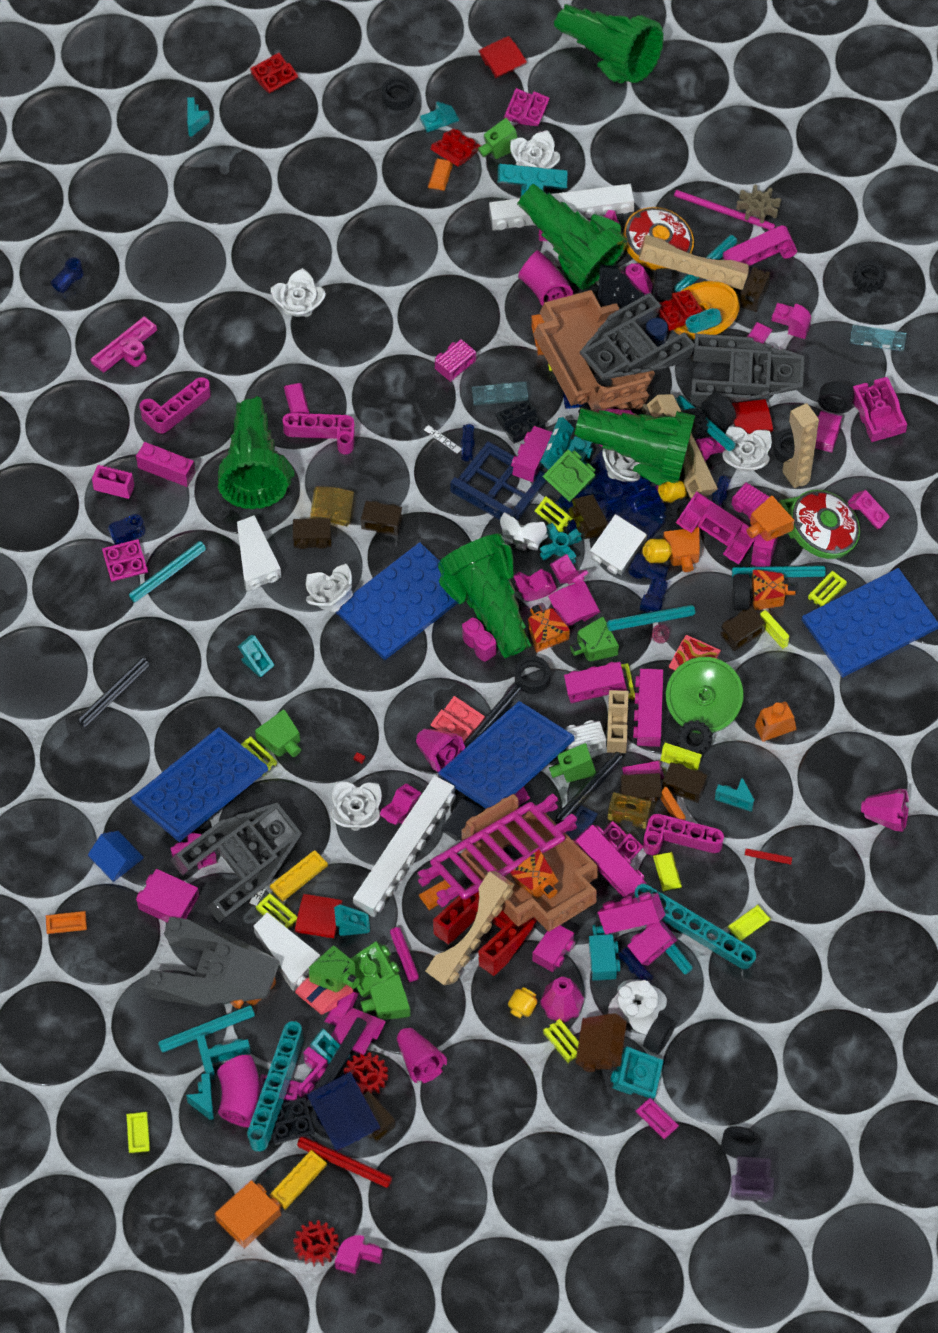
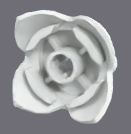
[510,130,560,169]
[271,268,326,317]
[722,426,772,474]
[602,449,640,482]
[500,513,548,551]
[306,563,353,612]
[330,781,382,831]
[608,979,667,1035]

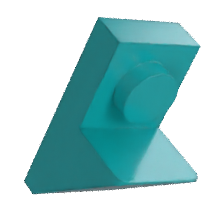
[187,97,210,136]
[420,101,459,133]
[237,635,275,677]
[715,778,754,812]
[334,904,370,936]
[310,1029,351,1071]
[186,1073,214,1119]

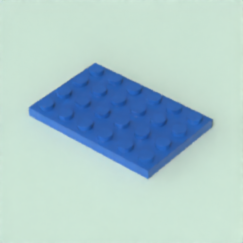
[336,542,458,661]
[802,568,938,678]
[438,701,575,808]
[130,727,268,842]

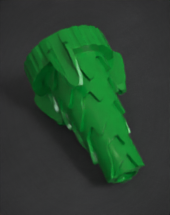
[554,4,664,84]
[517,184,627,290]
[218,396,294,509]
[575,408,695,486]
[438,534,531,658]

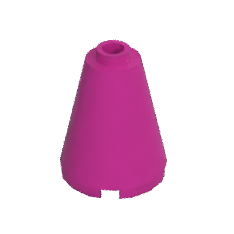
[397,1028,447,1083]

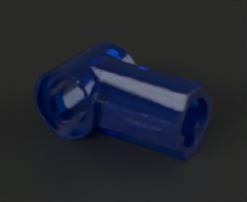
[51,257,84,293]
[628,554,669,584]
[640,577,668,613]

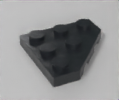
[598,265,645,309]

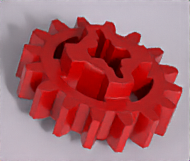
[344,1052,388,1096]
[294,1220,339,1267]

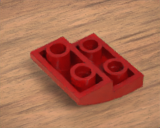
[478,36,527,78]
[250,53,299,93]
[430,128,481,167]
[658,289,703,331]
[731,399,773,434]
[295,894,342,938]

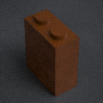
[576,1013,627,1072]

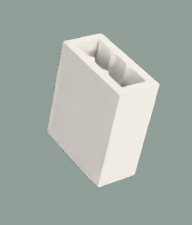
[590,514,647,576]

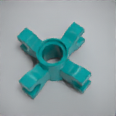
[540,523,582,564]

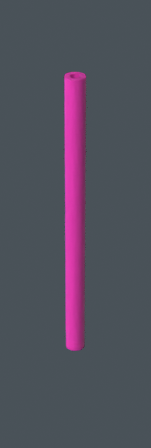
[674,190,776,230]

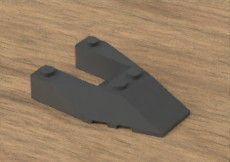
[580,293,696,380]
[691,334,804,407]
[170,803,302,923]
[144,917,280,1007]

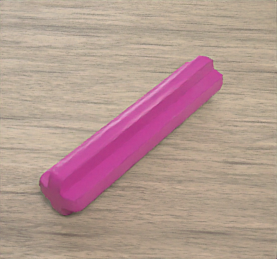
[390,927,419,982]

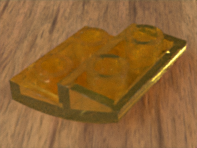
[309,487,354,527]

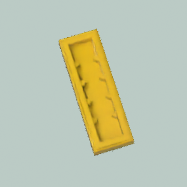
[270,850,328,902]
[270,1150,327,1210]

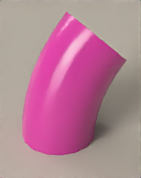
[518,250,573,306]
[217,1055,261,1128]

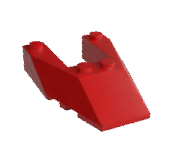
[433,884,537,976]

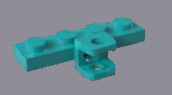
[498,164,567,197]

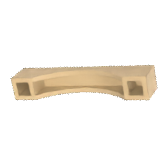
[639,234,748,290]
[647,394,718,498]
[783,403,819,488]
[426,871,515,985]

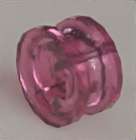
[652,624,670,644]

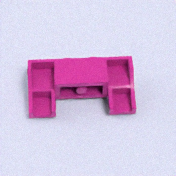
[676,491,756,565]

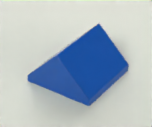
[88,831,144,882]

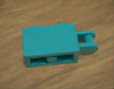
[589,924,620,981]

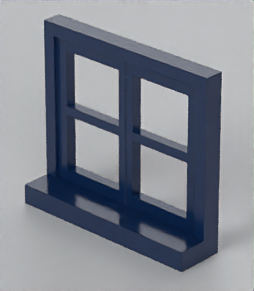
[450,442,547,521]

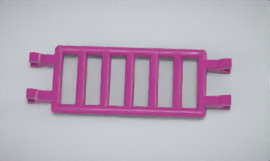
[418,794,577,908]

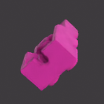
[853,376,907,442]

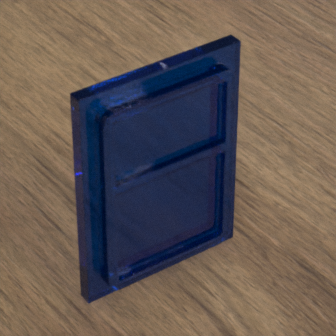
[307,1072,380,1152]

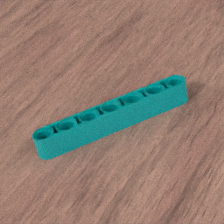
[633,884,756,969]
[247,1021,304,1152]

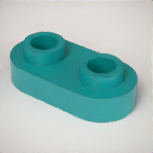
[685,308,722,333]

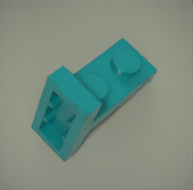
[196,1035,251,1080]

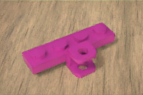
[90,317,157,373]

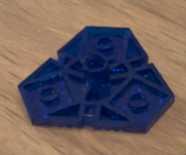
[555,449,666,541]

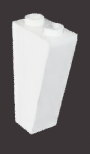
[237,516,281,591]
[254,913,321,991]

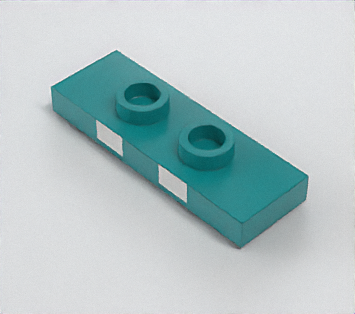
[540,417,574,470]

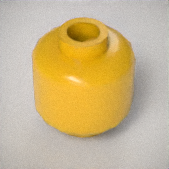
[658,480,686,503]
[642,539,672,563]
[508,987,538,1019]

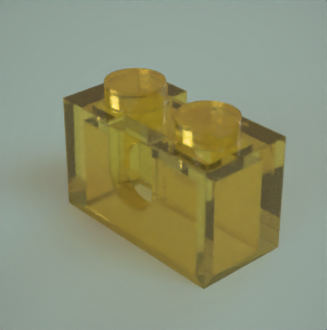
[608,792,651,829]

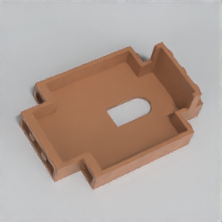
[533,290,655,411]
[460,794,597,932]

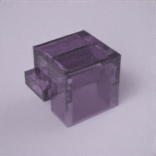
[731,1157,774,1202]

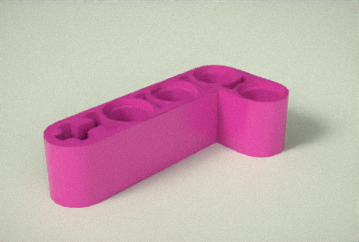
[723,226,797,266]
[140,377,211,434]
[283,413,355,454]
[643,814,724,855]

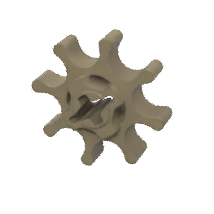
[736,185,781,223]

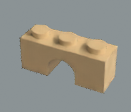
[607,690,628,753]

